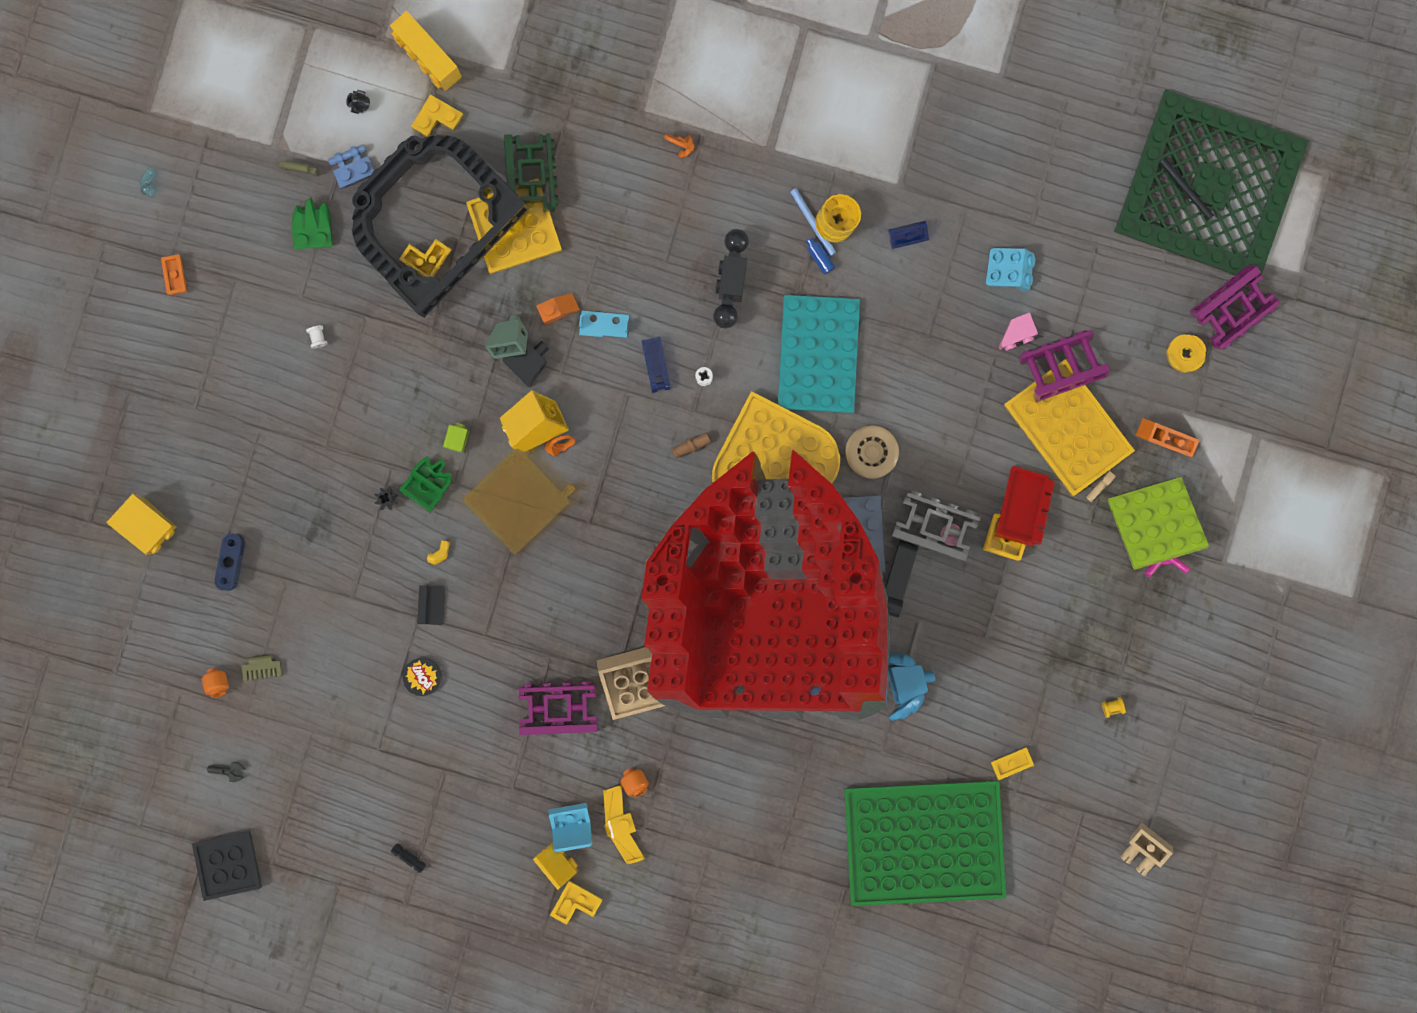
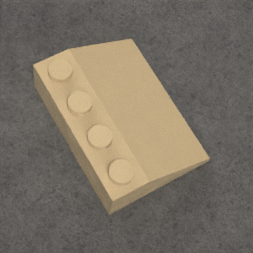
[597,647,665,720]

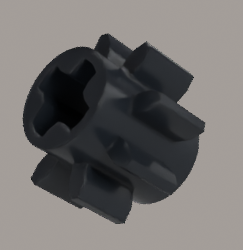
[346,89,370,114]
[374,487,398,510]

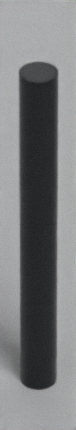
[1159,158,1214,220]

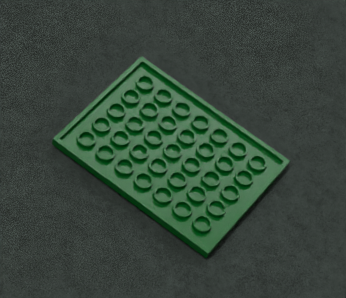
[844,781,1006,906]

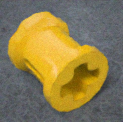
[1102,697,1126,718]

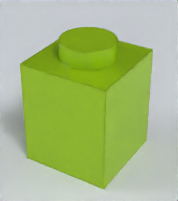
[443,423,470,453]

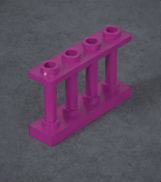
[1019,330,1110,402]

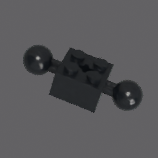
[713,229,749,329]

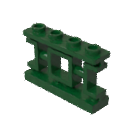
[504,133,559,212]

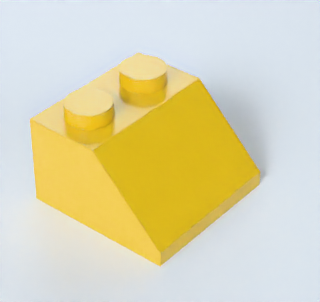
[533,842,578,890]

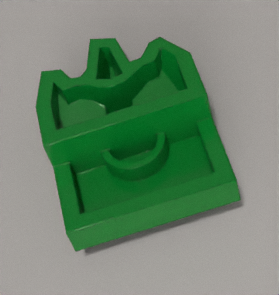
[292,197,333,249]
[399,456,451,513]

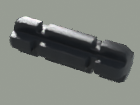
[391,844,426,873]

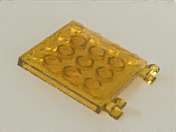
[462,447,577,555]

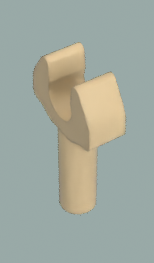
[1086,471,1116,502]

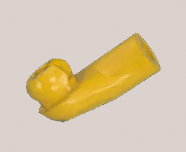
[427,540,451,565]

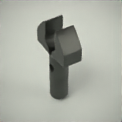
[207,762,245,782]

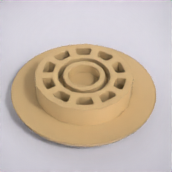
[846,425,899,479]

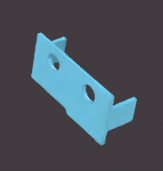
[579,311,629,338]

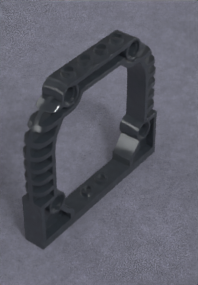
[352,135,530,318]

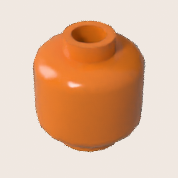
[201,668,229,698]
[620,768,649,798]

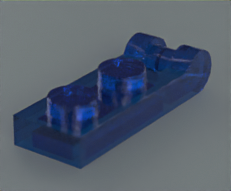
[642,337,671,393]

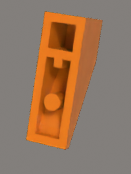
[1136,418,1199,457]

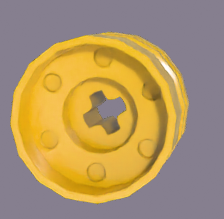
[815,194,861,243]

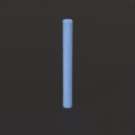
[790,188,836,256]

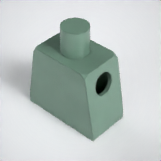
[485,315,528,359]

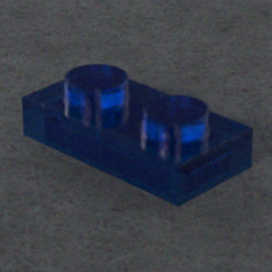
[888,221,929,249]

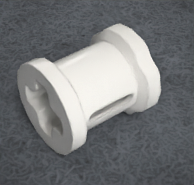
[306,325,328,349]
[695,367,713,386]

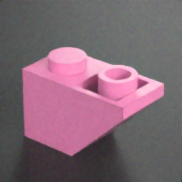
[998,313,1038,351]

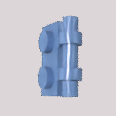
[328,145,374,190]

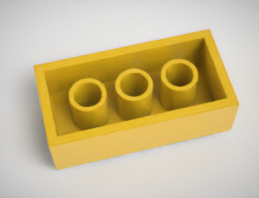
[390,11,462,91]

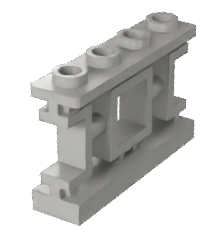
[891,491,980,562]

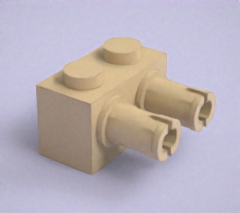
[1120,823,1173,876]

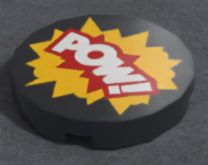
[403,658,442,696]

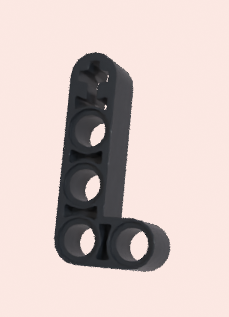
[885,540,918,618]

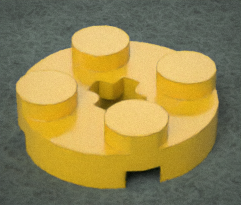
[1166,334,1206,373]

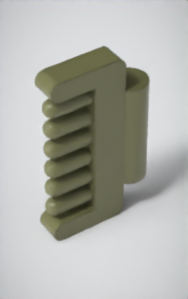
[278,161,319,177]
[242,655,282,681]

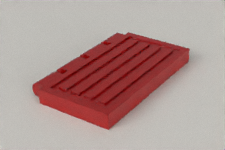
[995,466,1055,547]

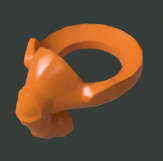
[664,134,695,158]
[545,435,575,457]

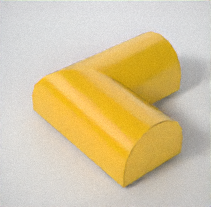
[399,239,452,277]

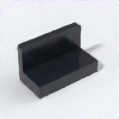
[417,585,445,625]

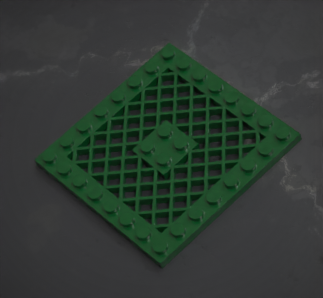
[1114,89,1309,283]

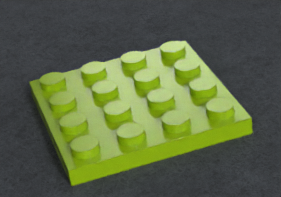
[1107,477,1209,570]

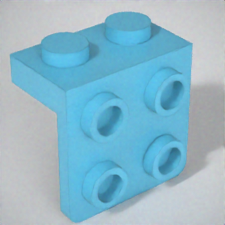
[986,248,1035,291]
[548,803,592,852]

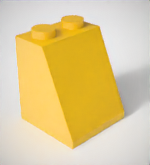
[500,390,569,452]
[106,494,176,555]

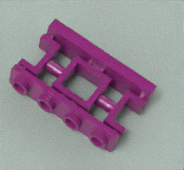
[1189,265,1280,350]
[518,682,598,735]

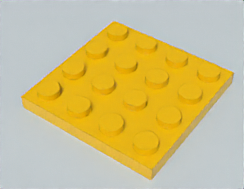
[466,178,562,275]

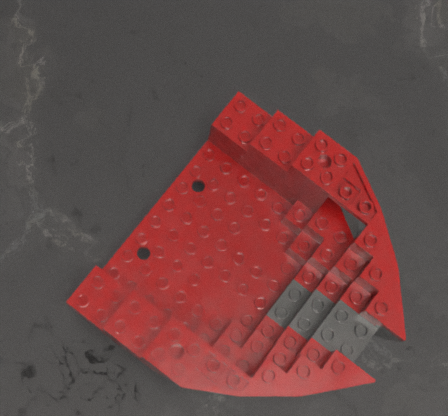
[641,450,891,720]

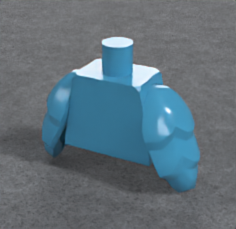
[888,652,935,721]

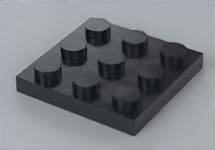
[192,831,262,901]

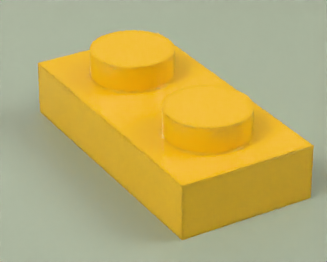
[990,747,1034,780]

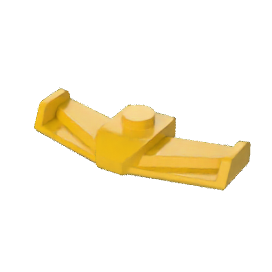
[603,785,645,864]

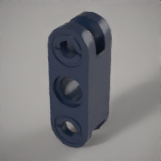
[214,534,245,591]

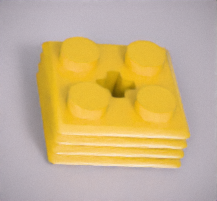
[983,513,1026,561]

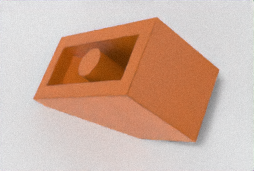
[536,293,580,326]

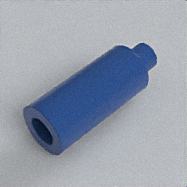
[806,238,835,275]

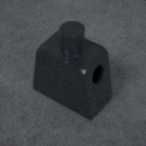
[502,341,549,387]

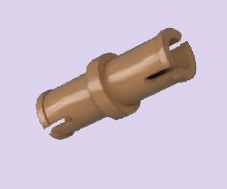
[671,432,711,459]

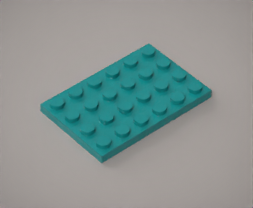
[778,295,860,414]

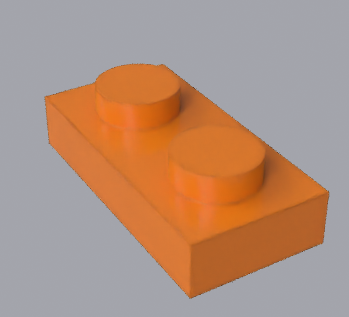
[161,254,188,296]

